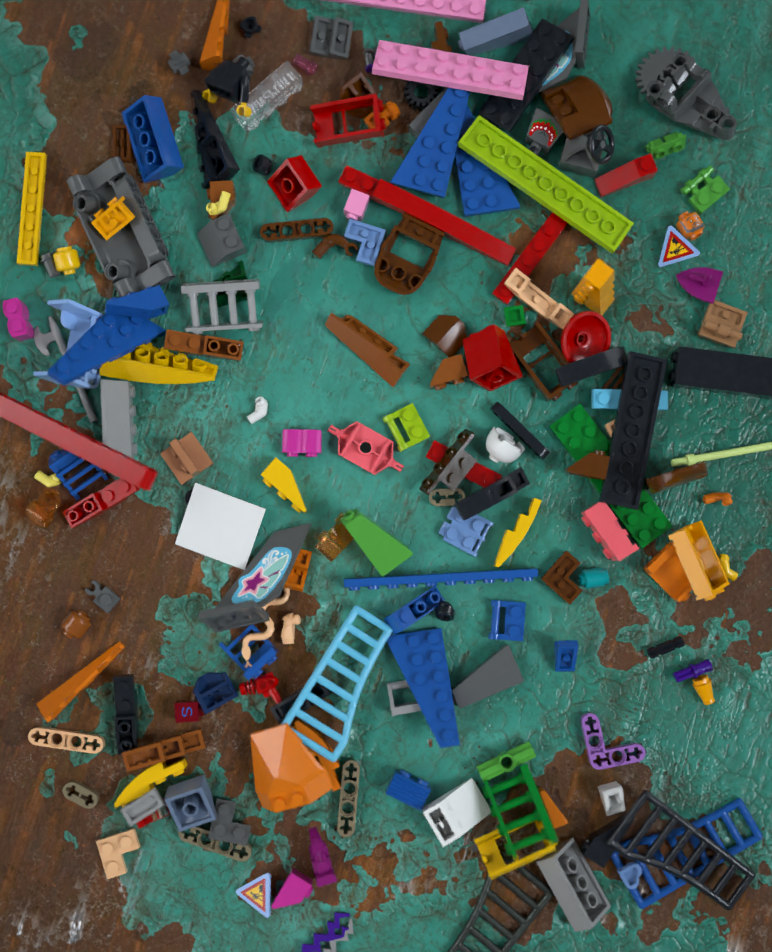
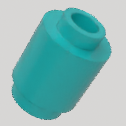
[579,567,609,589]

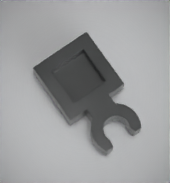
[85,580,122,614]

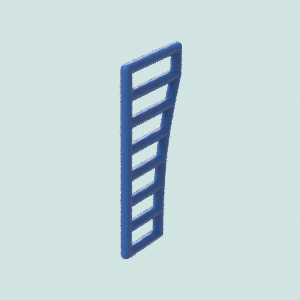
[610,798,763,909]

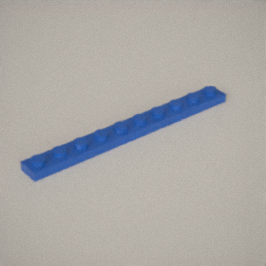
[344,568,538,591]

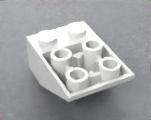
[422,778,491,847]

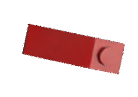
[594,153,658,197]

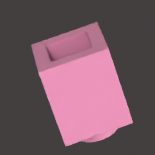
[344,189,370,222]

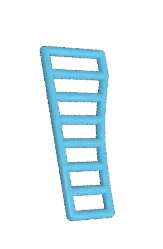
[281,605,393,762]

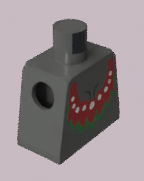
[524,108,564,156]

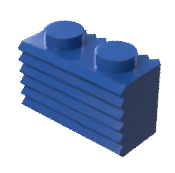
[385,769,431,811]

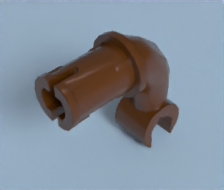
[312,234,358,259]

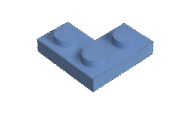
[344,219,386,267]

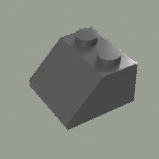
[197,213,247,268]

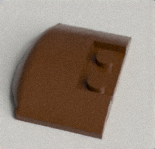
[539,75,613,140]

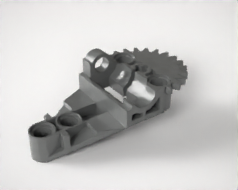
[636,46,736,140]

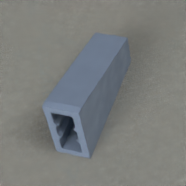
[458,7,533,56]

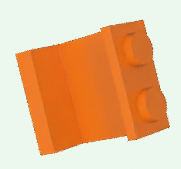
[643,542,707,602]

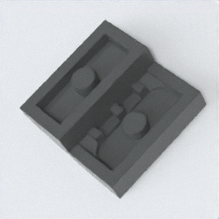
[309,15,353,59]

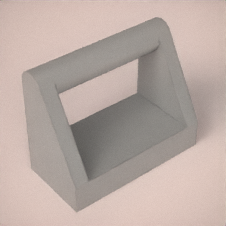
[387,680,421,716]

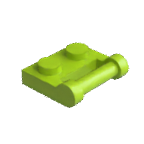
[382,403,430,452]

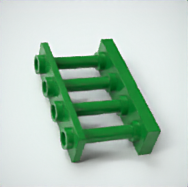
[482,764,559,860]

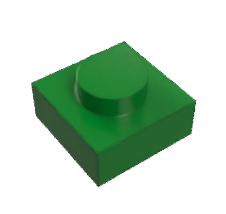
[503,305,526,328]

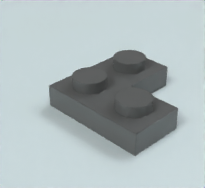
[208,799,251,846]

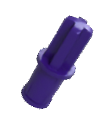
[673,659,713,682]

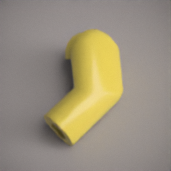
[206,191,231,215]

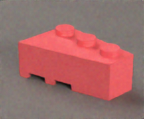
[581,501,639,561]

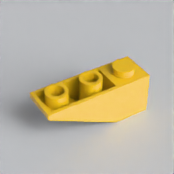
[261,458,307,513]

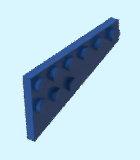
[455,106,520,217]
[386,628,460,748]

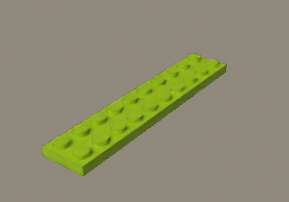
[457,115,634,254]

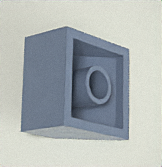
[164,775,217,832]

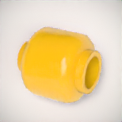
[53,246,80,275]

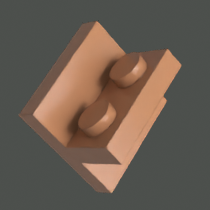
[160,432,214,485]

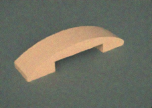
[504,268,575,330]

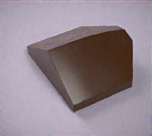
[340,71,376,119]
[422,315,467,358]

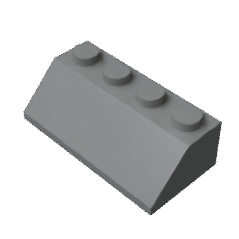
[100,380,138,459]
[536,837,611,932]

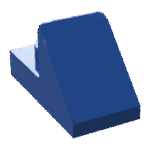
[554,640,578,672]

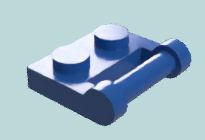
[488,600,526,641]

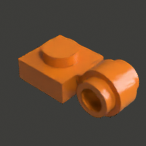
[364,101,401,129]

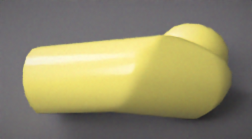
[34,470,62,488]

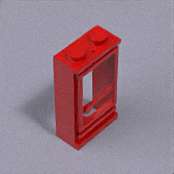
[310,94,386,148]

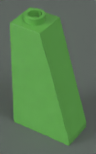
[340,508,413,577]

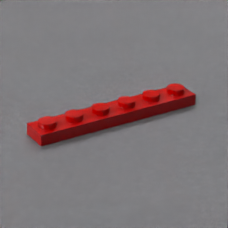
[492,212,568,305]

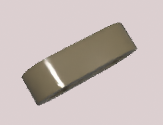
[429,488,465,507]
[63,780,100,809]

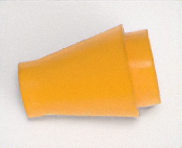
[692,674,715,705]

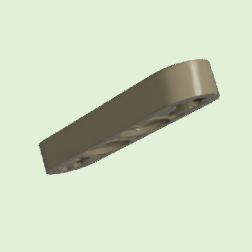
[337,759,360,837]
[178,825,252,862]

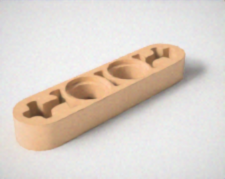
[28,726,105,754]

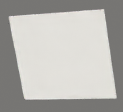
[175,483,266,570]

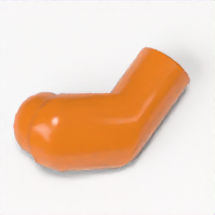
[703,492,733,506]

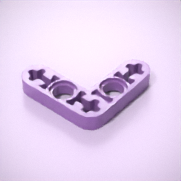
[581,712,646,770]

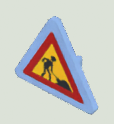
[658,225,700,267]
[236,873,271,918]

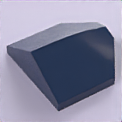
[192,672,239,715]

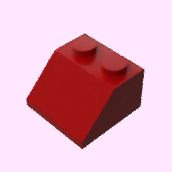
[267,155,322,212]

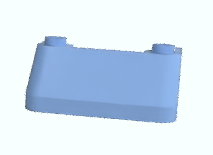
[33,299,104,389]

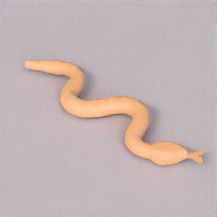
[242,587,290,668]

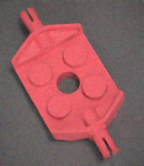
[327,421,404,475]

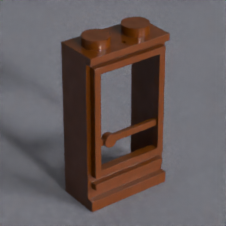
[510,322,578,402]

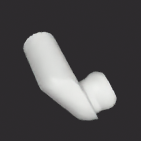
[247,397,268,424]

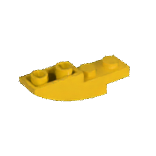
[114,758,188,808]

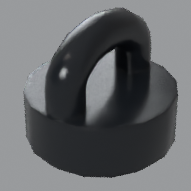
[253,154,272,176]
[435,601,455,622]

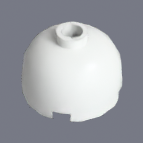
[486,427,525,463]

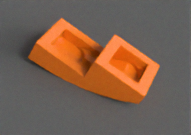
[284,549,312,592]

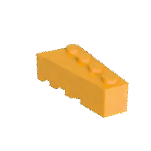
[571,258,614,315]

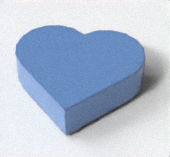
[617,862,642,889]

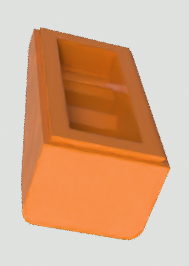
[537,786,568,829]

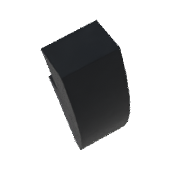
[270,675,332,725]

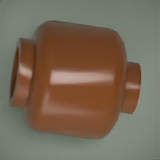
[61,609,91,639]

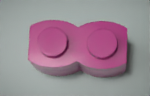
[3,297,34,342]
[282,429,322,457]

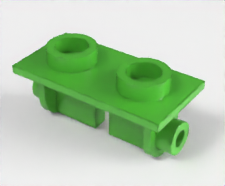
[645,131,686,160]

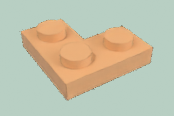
[96,828,140,879]

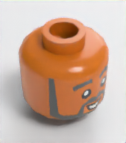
[676,211,705,241]

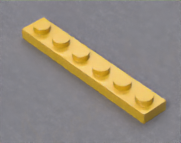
[17,152,47,266]

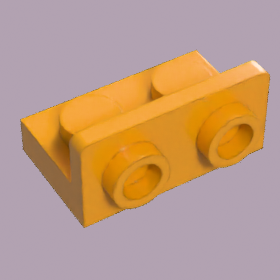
[91,196,135,241]

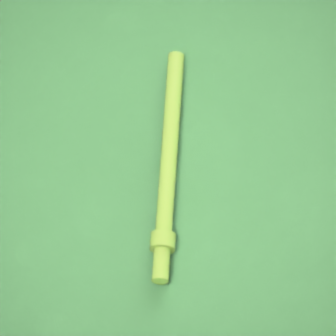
[671,442,772,467]

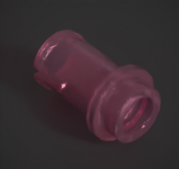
[293,53,318,76]

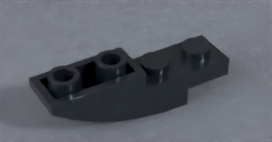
[454,467,530,521]
[113,674,138,755]

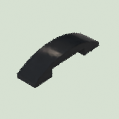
[555,346,627,388]

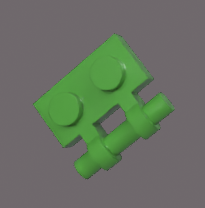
[681,165,730,215]

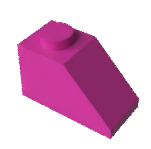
[271,868,313,909]

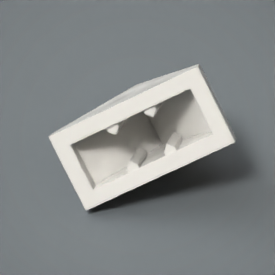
[597,781,625,816]

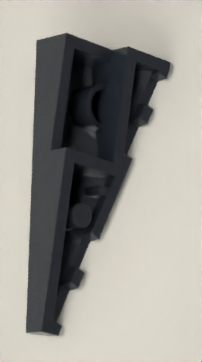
[191,89,240,189]

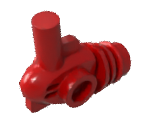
[239,672,283,704]

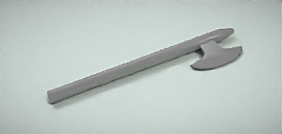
[34,316,98,423]

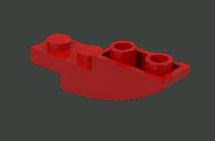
[63,478,140,529]

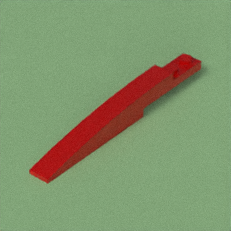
[338,165,516,266]

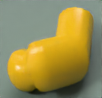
[718,554,738,581]

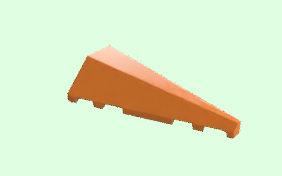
[200,0,230,70]
[37,641,126,722]

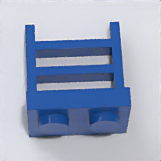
[48,449,109,500]
[219,624,279,680]

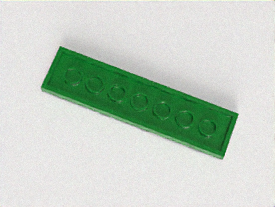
[549,404,673,549]

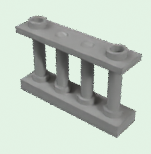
[181,279,264,335]

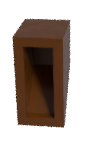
[564,450,610,480]

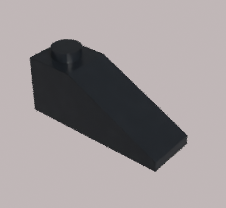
[580,812,635,868]

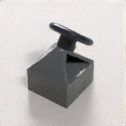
[557,124,615,178]

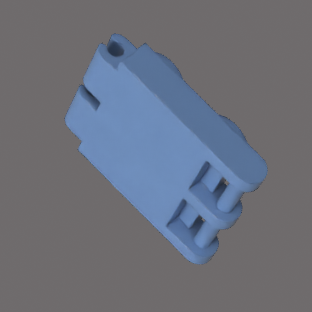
[438,506,494,557]

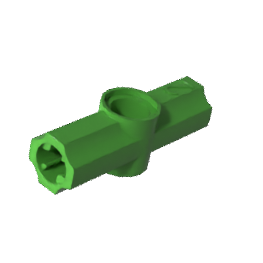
[476,741,536,781]

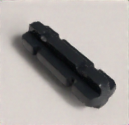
[647,636,685,659]

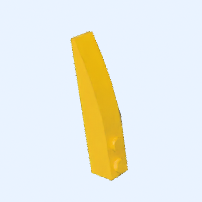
[100,342,218,384]

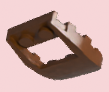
[374,213,445,295]
[644,461,708,494]

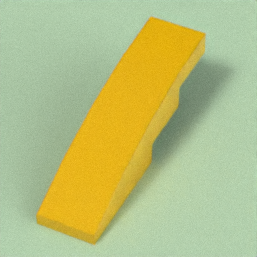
[493,498,542,567]

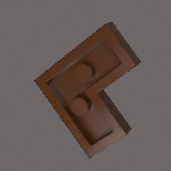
[540,550,583,605]

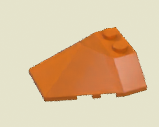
[250,723,334,813]

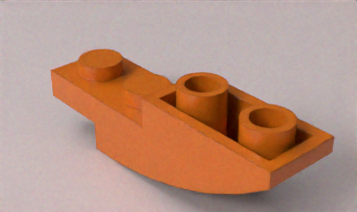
[293,718,341,792]

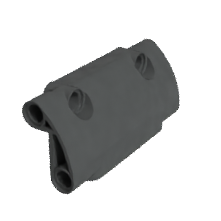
[66,157,176,297]

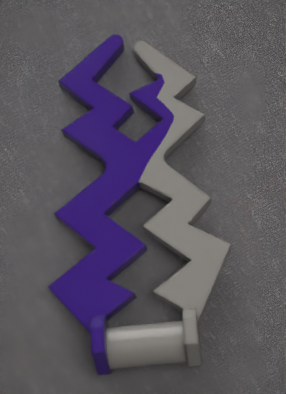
[301,912,353,952]

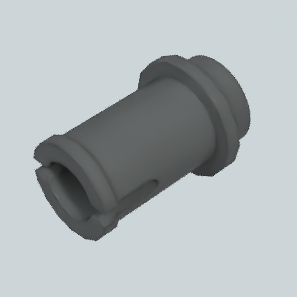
[41,253,61,278]

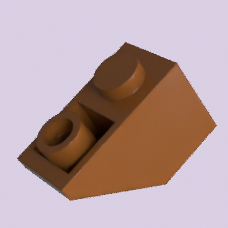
[207,180,236,220]
[429,354,468,391]

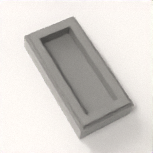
[121,787,165,827]

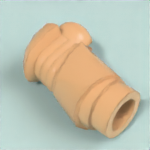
[281,613,301,644]

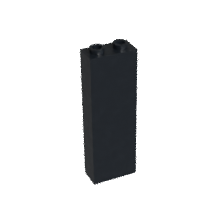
[669,346,772,399]

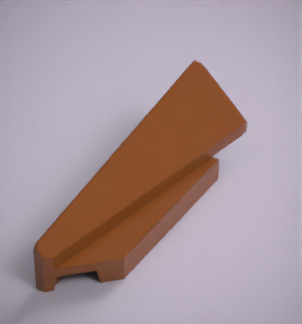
[325,313,410,387]

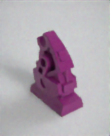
[309,827,337,887]

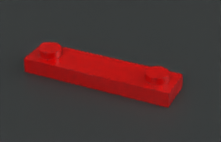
[425,440,502,487]

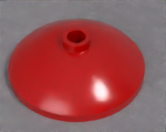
[561,311,611,363]

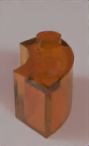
[314,512,354,562]

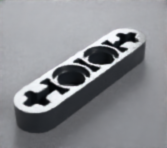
[490,401,550,460]

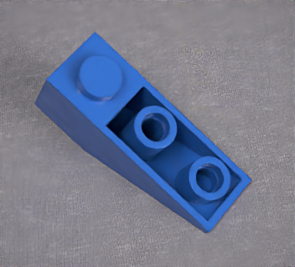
[104,285,169,319]
[384,586,445,635]

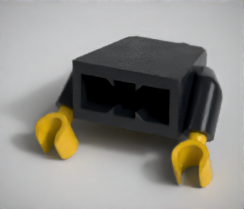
[202,56,252,117]

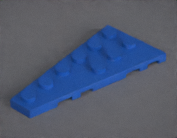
[390,87,470,198]
[48,313,166,386]

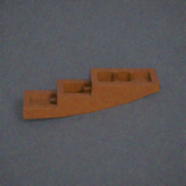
[122,728,206,772]

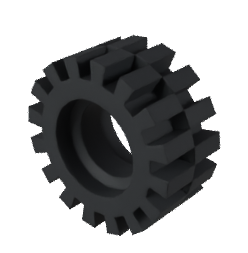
[404,80,439,112]

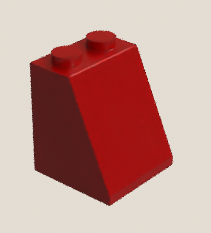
[463,324,523,392]

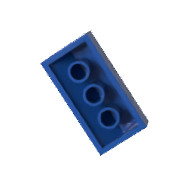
[122,95,184,183]

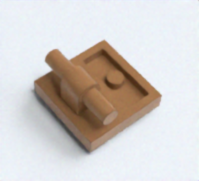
[697,300,748,349]

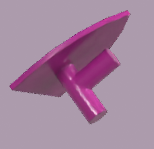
[676,267,724,304]

